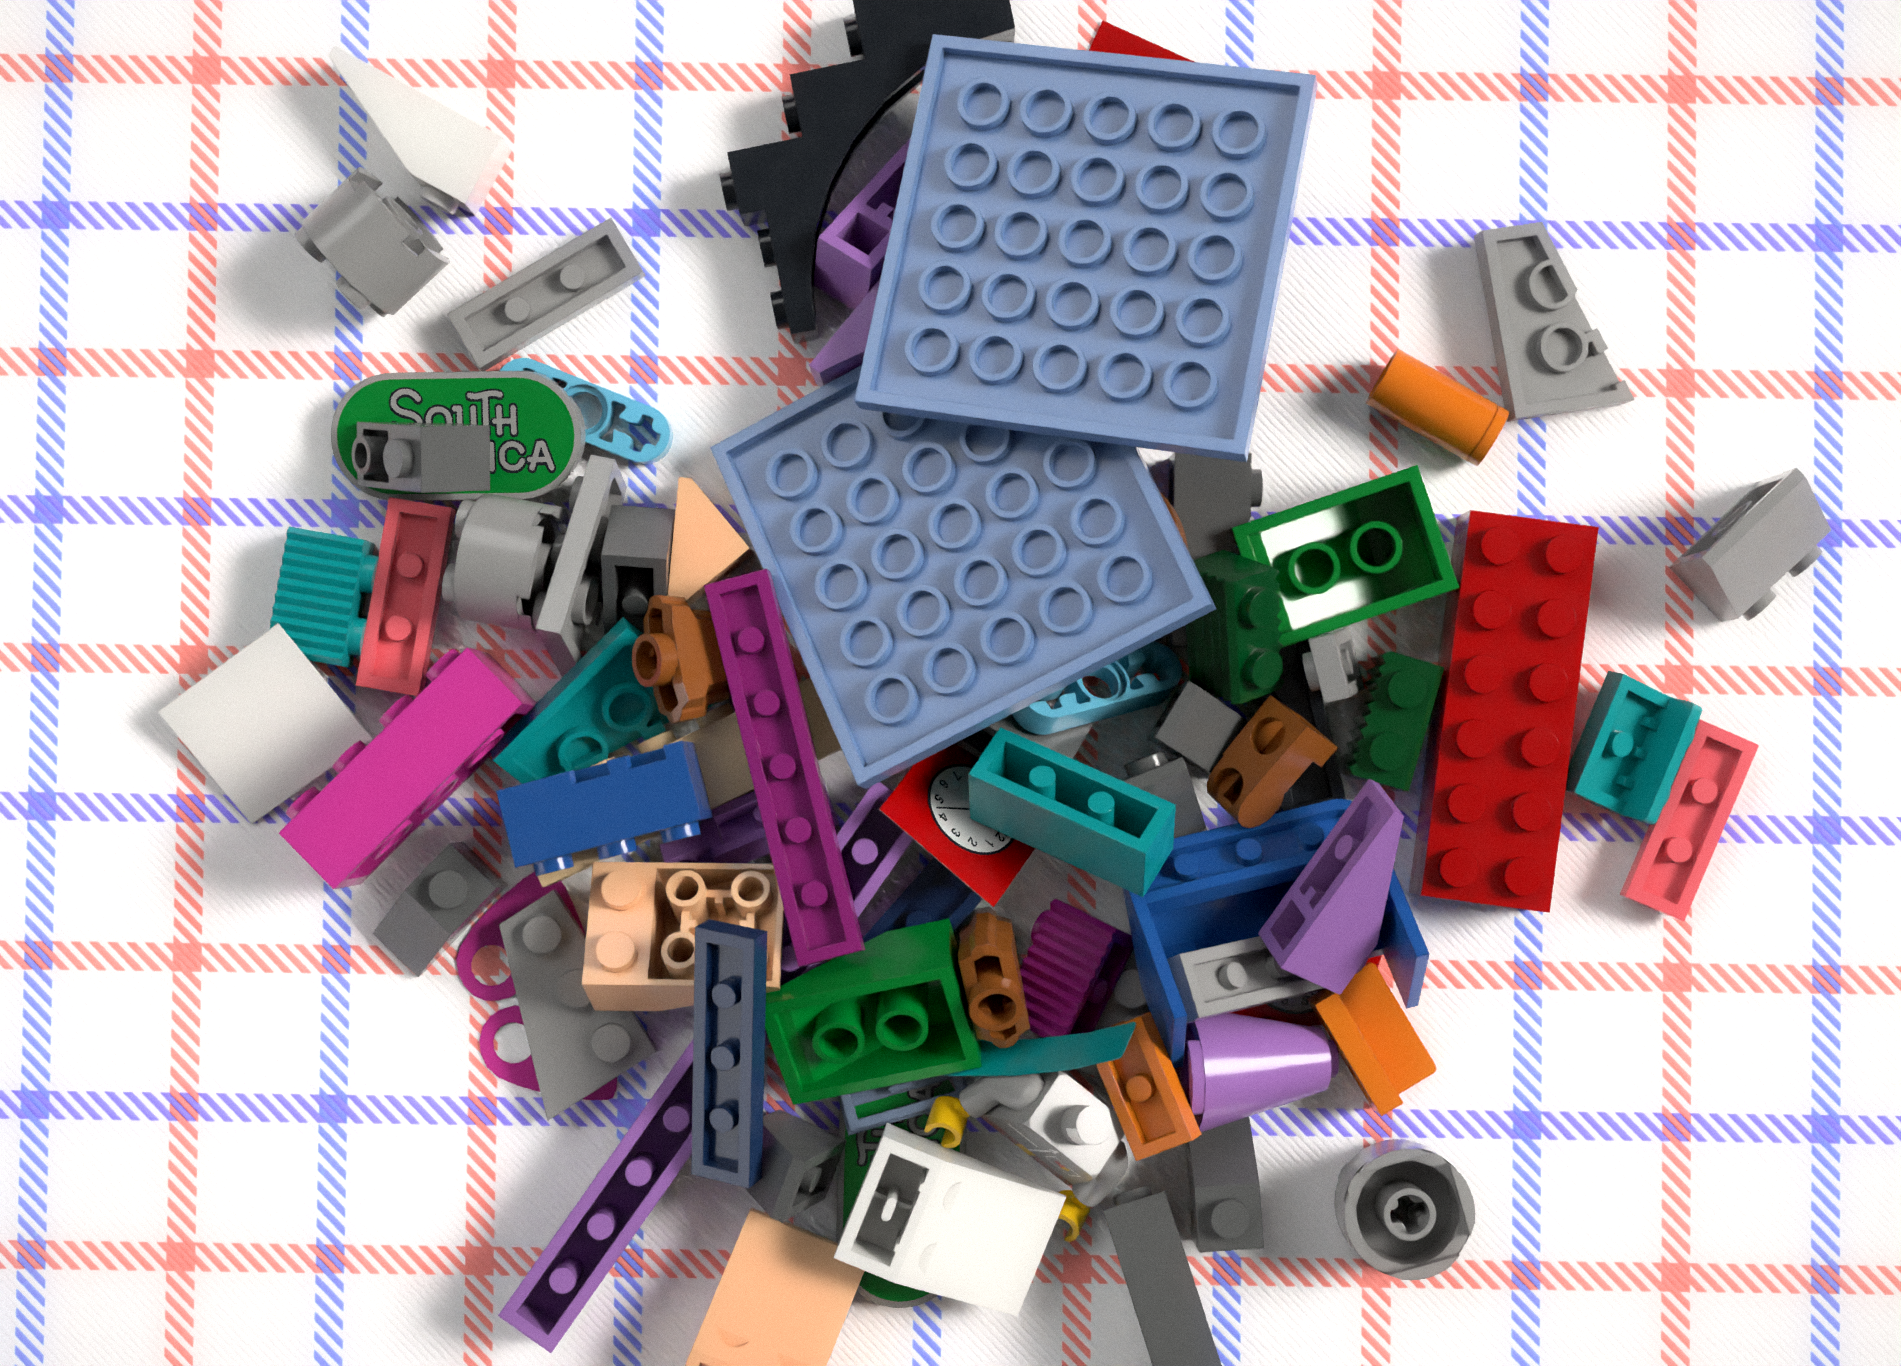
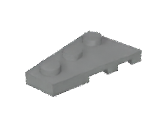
[1474,222,1635,422]
[532,455,627,677]
[499,889,658,1121]

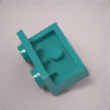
[1565,670,1702,825]

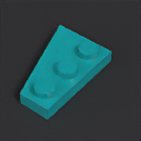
[490,617,717,784]

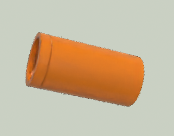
[1365,348,1509,467]

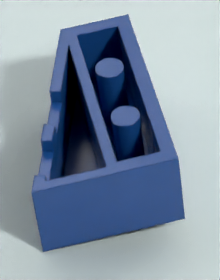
[496,741,713,876]

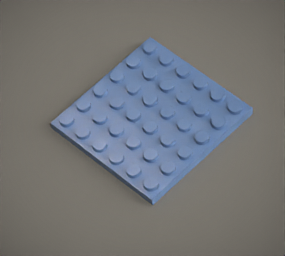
[854,34,1318,462]
[710,365,1216,789]

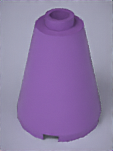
[1175,1013,1339,1132]

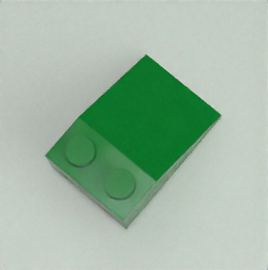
[1231,465,1459,648]
[765,919,982,1105]

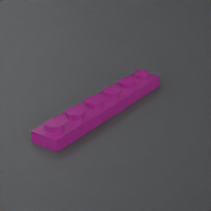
[704,568,865,967]

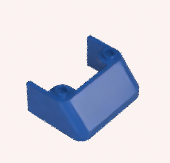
[1123,799,1430,1069]

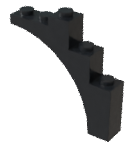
[719,0,1015,344]

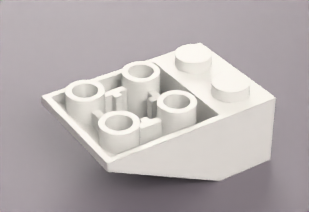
[834,1123,1066,1317]

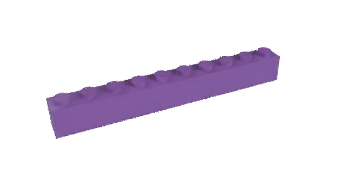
[498,782,913,1353]

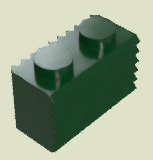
[1186,550,1285,704]
[1339,651,1444,792]

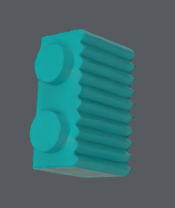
[270,526,379,668]

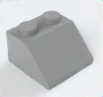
[1669,467,1831,622]

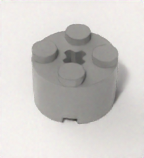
[294,167,450,317]
[442,493,569,633]
[1334,1139,1476,1281]

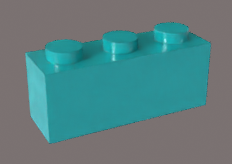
[968,727,1176,897]

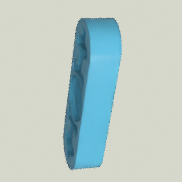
[500,358,673,465]
[1012,641,1182,735]

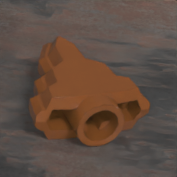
[632,595,731,724]
[958,906,1030,1048]

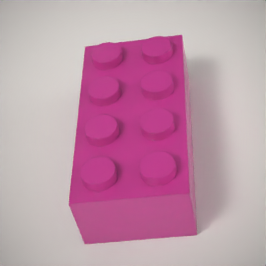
[279,647,537,889]

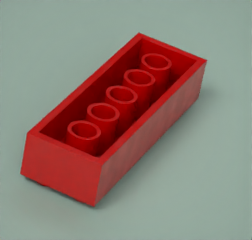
[1409,510,1599,913]

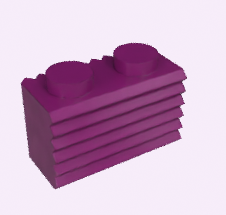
[1020,898,1134,1038]

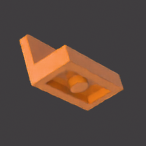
[1307,962,1437,1116]
[1096,1012,1202,1161]

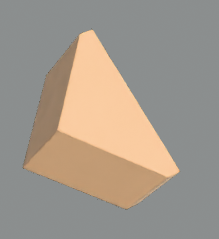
[668,477,754,606]

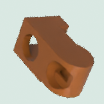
[1206,695,1338,828]

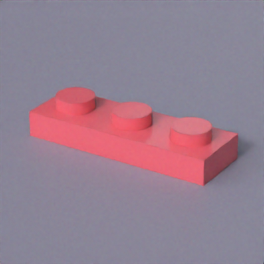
[355,497,456,696]
[1620,719,1759,921]

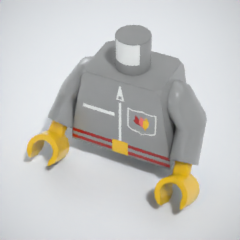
[924,1071,1128,1242]

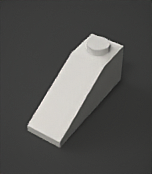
[328,45,512,216]

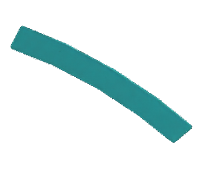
[945,1022,1136,1076]

